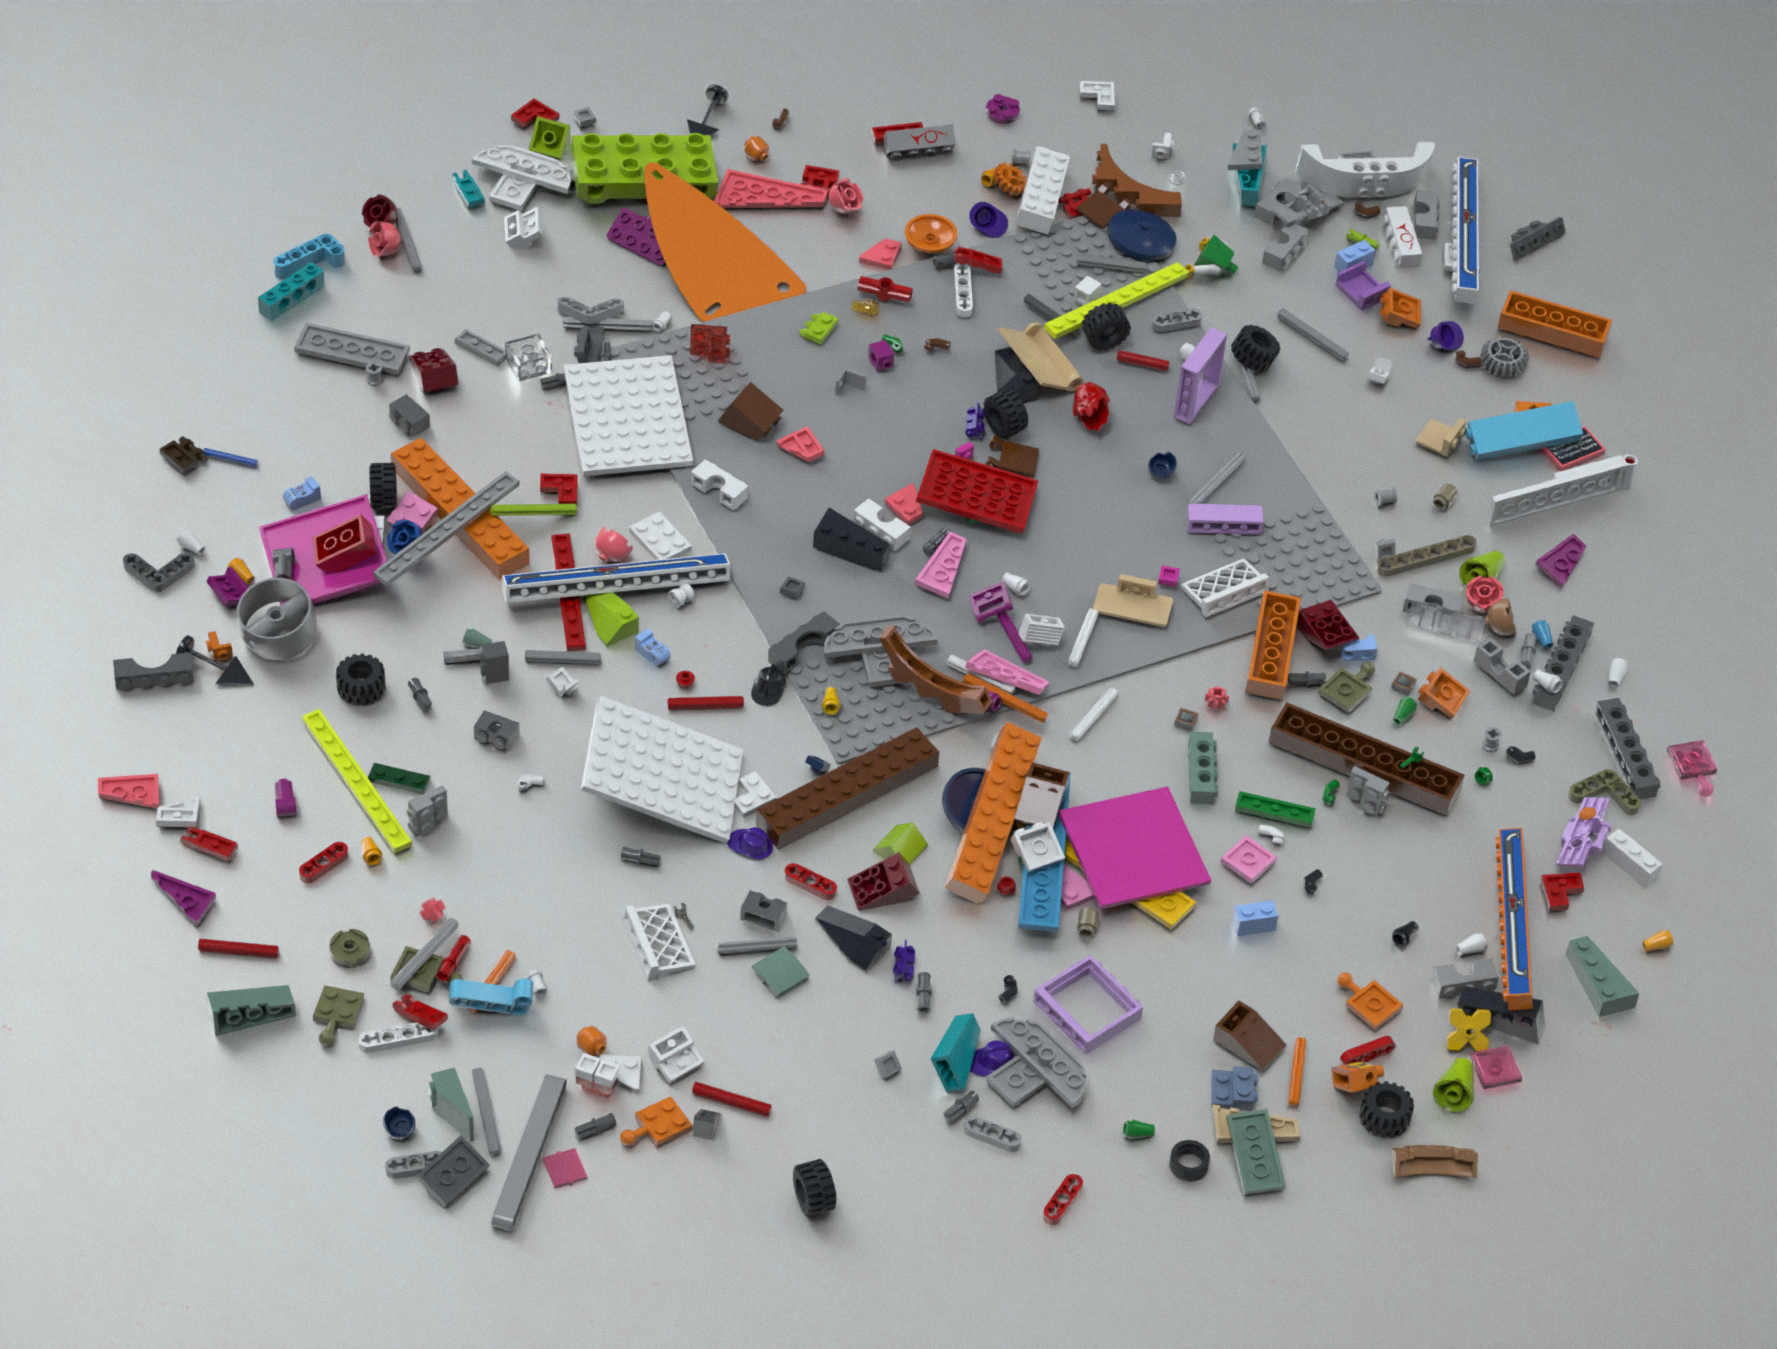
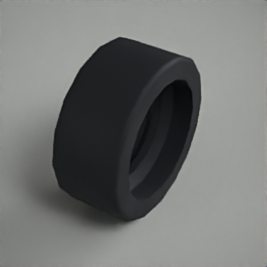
[1169,1140,1210,1181]

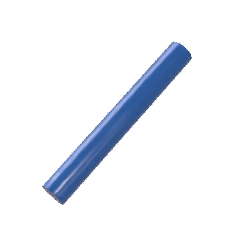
[203,448,258,467]

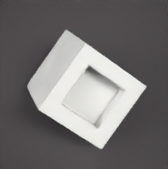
[1073,276,1102,305]

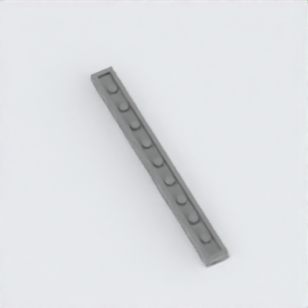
[373,471,520,587]

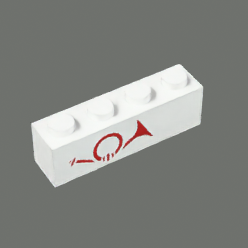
[1382,206,1422,268]

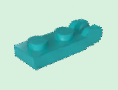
[452,170,485,208]

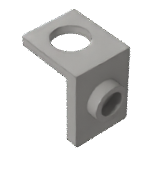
[835,367,867,394]

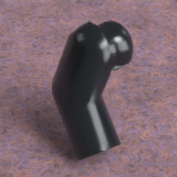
[1506,746,1536,763]
[1303,869,1323,894]
[998,975,1018,1004]

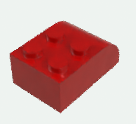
[312,514,376,572]

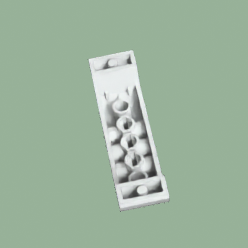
[1295,142,1435,198]

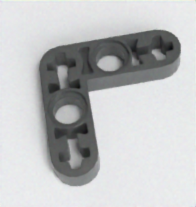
[123,553,195,592]

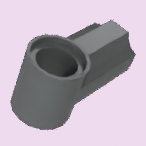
[273,548,295,580]

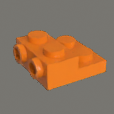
[1380,288,1421,329]
[1418,668,1470,719]

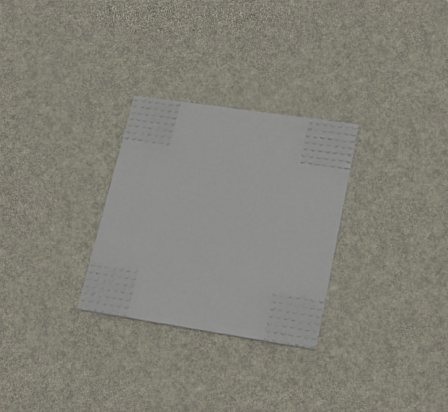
[610,215,1382,764]

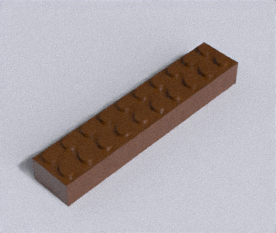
[1268,702,1465,816]
[756,727,940,850]

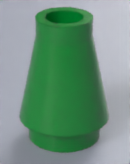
[1392,697,1417,725]
[1123,1119,1155,1140]

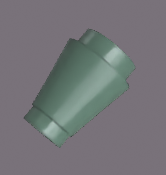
[462,629,492,649]

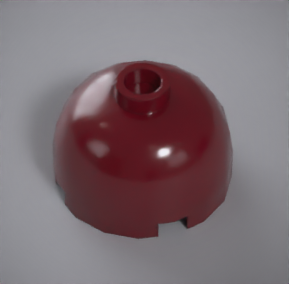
[362,194,398,228]

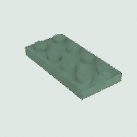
[1226,1109,1286,1195]

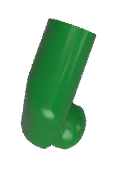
[1322,780,1340,805]

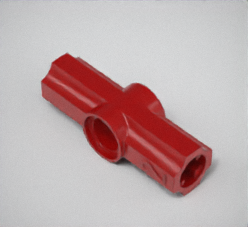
[857,276,913,303]

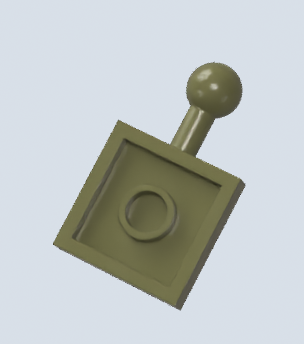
[1318,662,1376,713]
[390,946,463,993]
[313,985,364,1046]

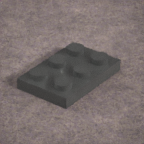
[416,1135,490,1207]

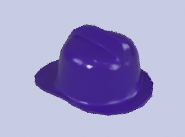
[969,202,1008,237]
[1427,321,1464,350]
[727,827,773,859]
[970,1041,1015,1076]

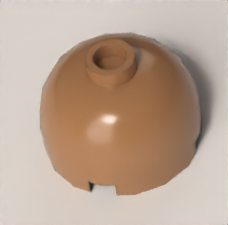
[1485,598,1516,636]

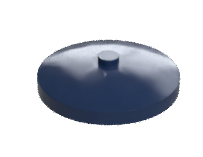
[1107,209,1177,261]
[942,767,1016,834]

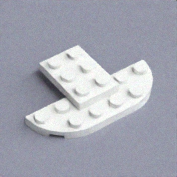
[472,145,571,211]

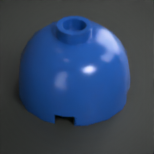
[387,519,424,555]

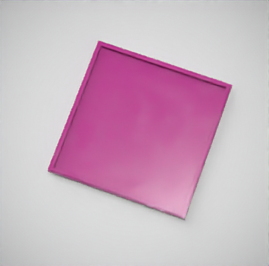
[259,494,387,605]
[1058,786,1211,910]

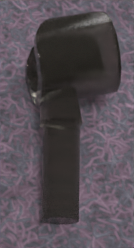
[674,903,694,930]

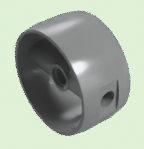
[237,578,317,660]

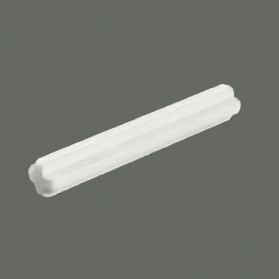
[1068,608,1098,667]
[947,655,1015,695]
[1070,688,1118,741]

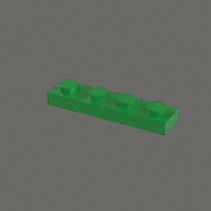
[1235,791,1316,828]

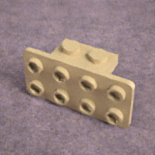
[1093,574,1173,627]

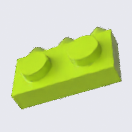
[799,312,839,345]

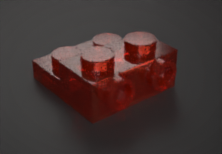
[690,324,731,363]

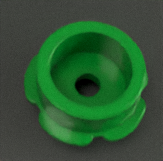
[1475,767,1493,785]

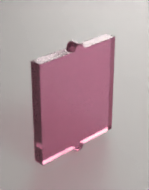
[542,1148,587,1189]

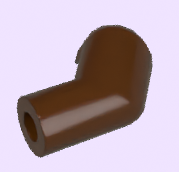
[772,108,789,129]
[1354,202,1380,217]
[924,338,951,351]
[1455,351,1481,367]

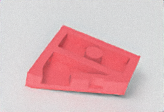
[859,238,902,270]
[776,426,825,462]
[884,483,923,525]

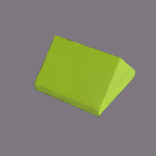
[528,116,570,159]
[873,822,928,865]

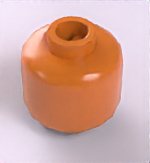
[744,136,769,162]
[576,1026,607,1057]

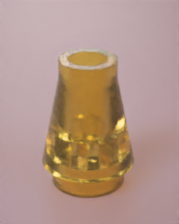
[851,300,879,317]

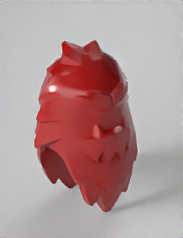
[1073,382,1110,431]

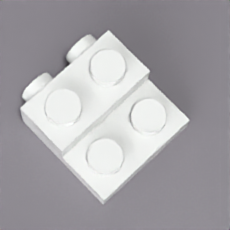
[1011,822,1065,872]

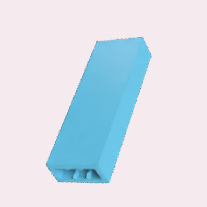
[1465,401,1583,461]

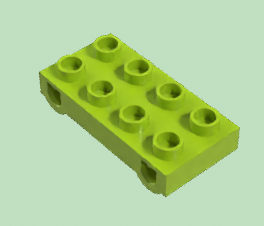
[571,133,718,204]

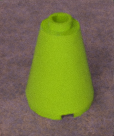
[1459,550,1506,585]
[1433,1058,1474,1112]

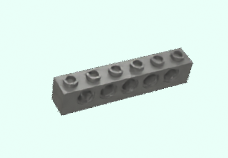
[1532,615,1594,711]
[1594,698,1660,799]

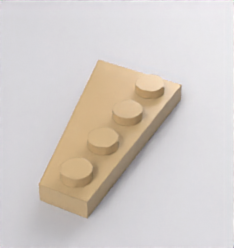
[1212,1104,1300,1143]

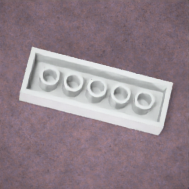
[1015,146,1070,235]

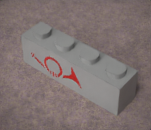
[883,124,956,158]

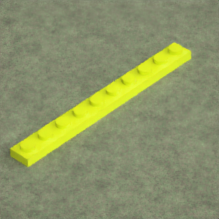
[1044,262,1189,339]
[302,709,412,854]

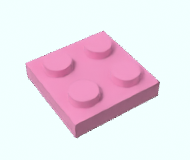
[387,491,439,532]
[1221,836,1277,884]

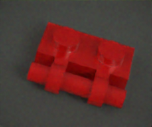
[800,165,840,194]
[1058,188,1091,219]

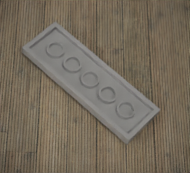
[294,323,410,375]

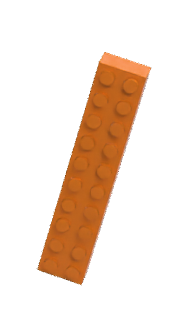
[391,438,530,580]
[944,722,1042,905]

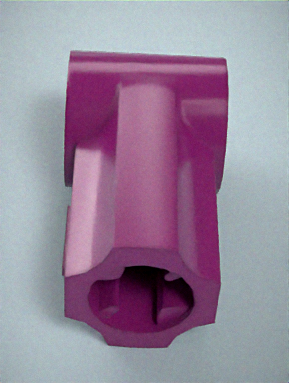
[275,778,297,817]

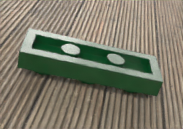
[368,763,430,795]

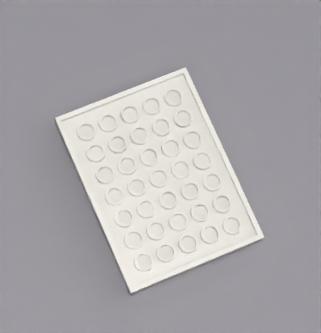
[563,355,693,476]
[581,695,743,843]

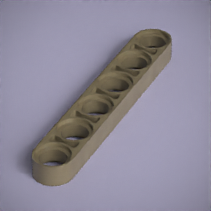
[1376,535,1477,577]

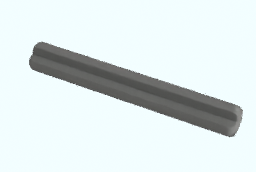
[1023,294,1080,337]

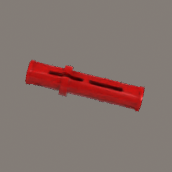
[436,935,471,982]

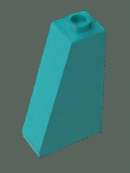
[930,1013,981,1092]

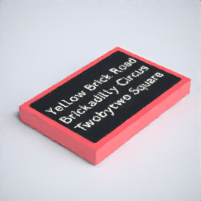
[1541,426,1606,471]

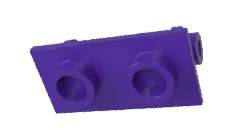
[965,402,986,440]
[893,940,915,983]

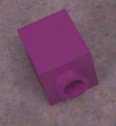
[868,340,894,371]

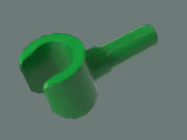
[1400,747,1424,769]

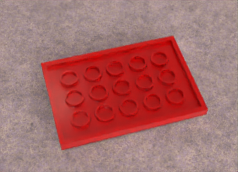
[916,449,1038,534]

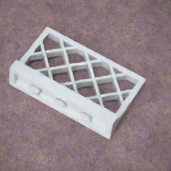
[1181,558,1269,617]
[622,904,695,980]

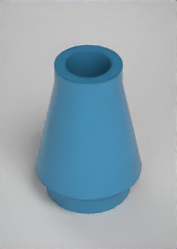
[1532,620,1554,649]

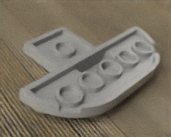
[824,615,937,687]
[986,1017,1086,1108]

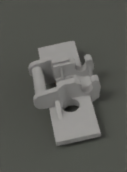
[1271,185,1344,225]

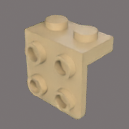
[1416,418,1466,457]

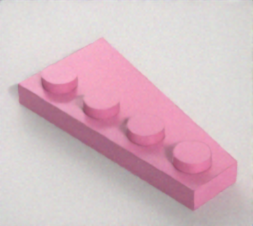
[915,532,966,599]
[965,649,1050,695]

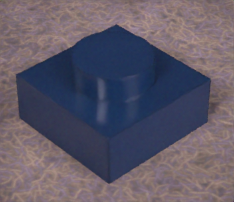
[805,755,831,773]

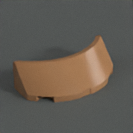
[1391,1145,1478,1178]

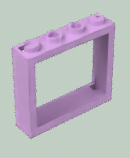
[1174,327,1227,424]
[1033,955,1143,1055]

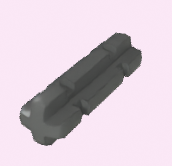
[923,527,951,555]

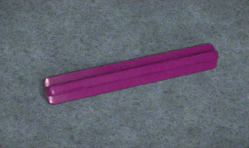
[995,604,1032,663]

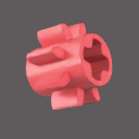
[1204,686,1229,710]
[419,897,446,922]

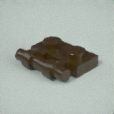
[159,436,208,474]

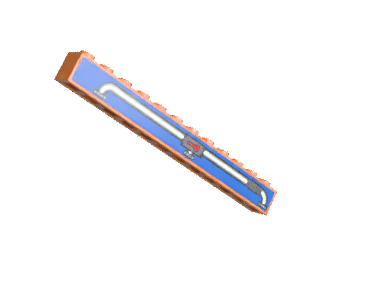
[1495,828,1533,1010]

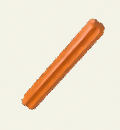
[468,950,515,1013]
[1288,1037,1307,1107]

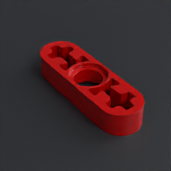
[299,842,348,883]
[784,863,837,900]
[1340,1036,1396,1065]
[1043,1174,1083,1225]

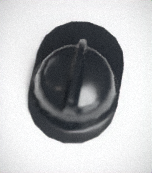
[751,664,786,706]

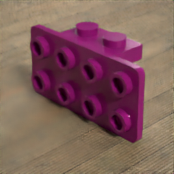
[606,208,666,266]

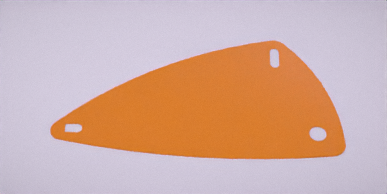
[645,162,806,322]

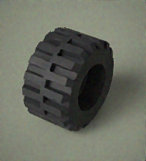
[1082,303,1131,350]
[1231,325,1281,372]
[983,388,1029,439]
[369,463,397,510]
[336,653,386,705]
[1359,1081,1414,1138]
[793,1159,836,1217]

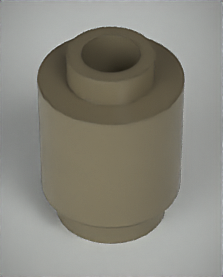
[1433,483,1458,510]
[1077,907,1099,938]

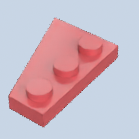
[98,774,159,809]

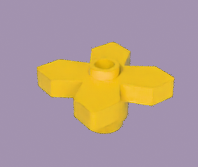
[1446,1008,1491,1051]

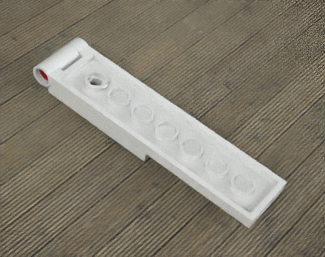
[1486,454,1638,527]

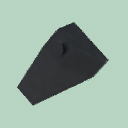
[995,347,1039,402]
[815,905,892,973]

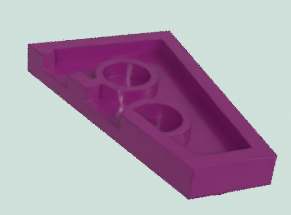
[1535,534,1587,589]

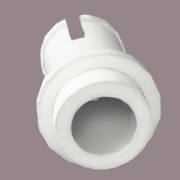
[1248,107,1266,129]
[652,311,673,332]
[527,969,547,996]

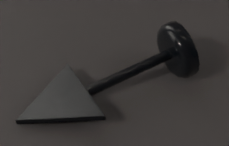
[687,84,729,136]
[176,635,254,685]

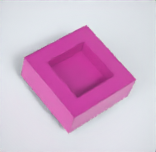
[955,441,974,460]
[1158,565,1180,587]

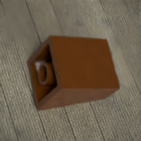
[718,382,784,441]

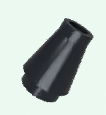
[1392,921,1419,947]

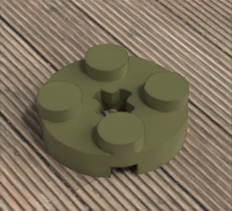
[330,929,370,968]

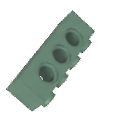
[1188,731,1218,805]

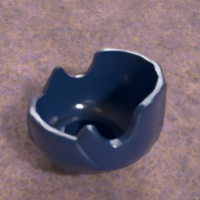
[1148,452,1177,480]
[383,1106,416,1140]

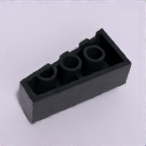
[813,508,890,571]
[1457,986,1546,1045]

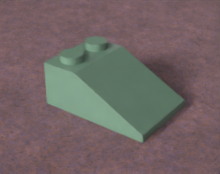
[428,1067,474,1142]

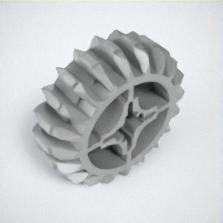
[1480,336,1529,378]

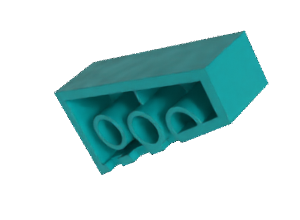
[1232,143,1267,206]

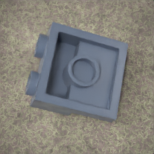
[1211,1066,1258,1111]

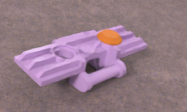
[1556,797,1612,867]

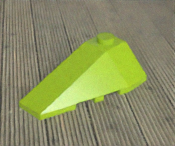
[584,592,639,647]

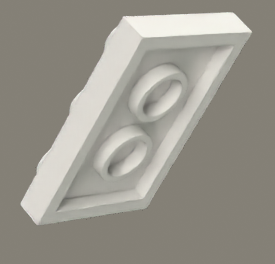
[629,511,692,560]

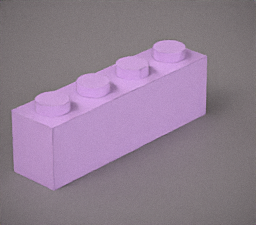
[1186,504,1263,535]

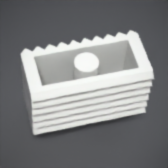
[1018,613,1064,647]

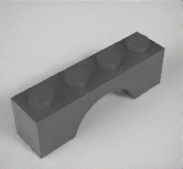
[768,611,840,675]
[113,652,194,690]

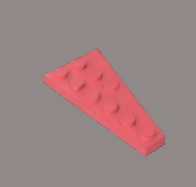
[714,169,828,208]

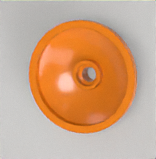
[904,214,957,253]

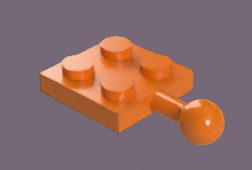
[1337,972,1404,1030]
[620,1096,693,1146]

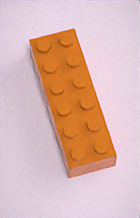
[1498,290,1612,358]
[1245,590,1301,700]

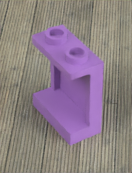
[1335,261,1391,311]

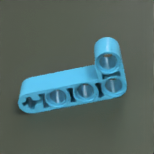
[274,234,345,279]
[449,978,533,1015]

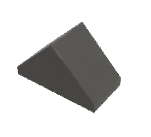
[693,1109,721,1141]

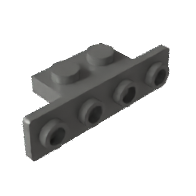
[1510,217,1566,260]
[574,326,605,364]

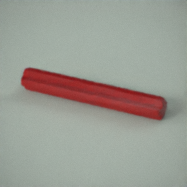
[667,696,744,709]
[198,939,279,957]
[692,1082,772,1116]

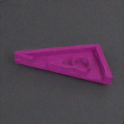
[151,870,216,926]

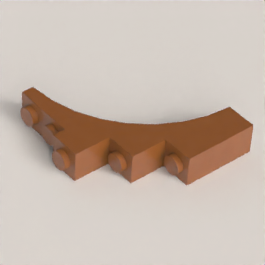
[1091,144,1182,217]
[879,626,992,714]

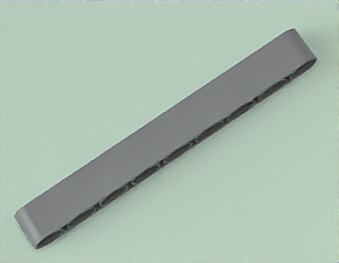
[491,1074,567,1231]

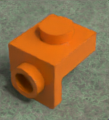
[205,631,233,662]

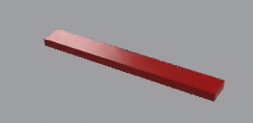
[551,533,586,652]

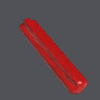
[1117,350,1170,371]

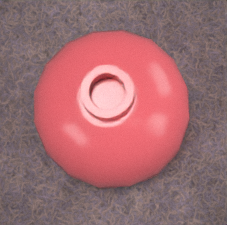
[829,178,864,214]
[368,222,401,257]
[595,527,633,563]
[1466,576,1504,614]

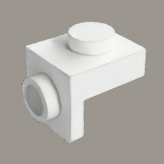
[1151,133,1174,160]
[1367,357,1393,384]
[546,667,579,697]

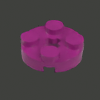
[986,94,1020,124]

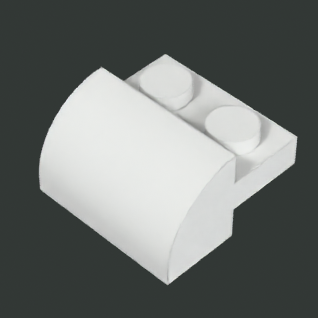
[504,207,543,249]
[648,1025,704,1084]

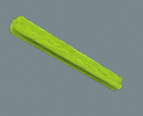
[490,504,578,516]

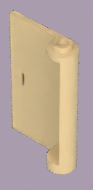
[998,322,1084,391]

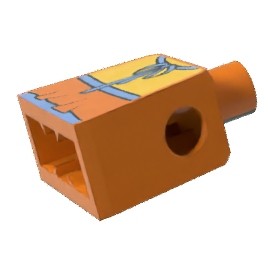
[1331,1062,1384,1092]

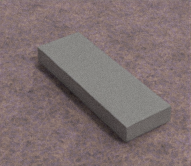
[455,329,509,367]

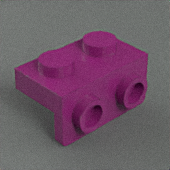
[206,567,248,606]

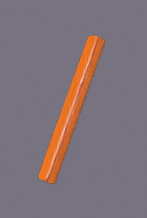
[963,673,1048,723]

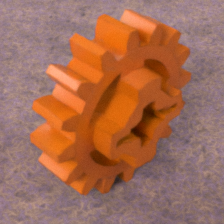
[993,162,1027,196]

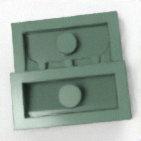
[751,946,810,997]

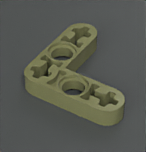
[1568,769,1641,815]

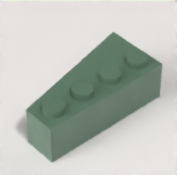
[1566,936,1639,1017]
[207,985,296,1036]

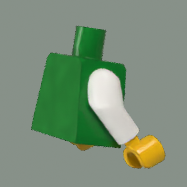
[1185,234,1238,278]

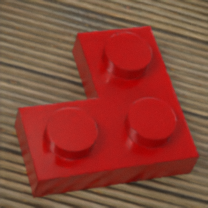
[511,98,560,128]
[540,473,578,506]
[1540,873,1584,911]

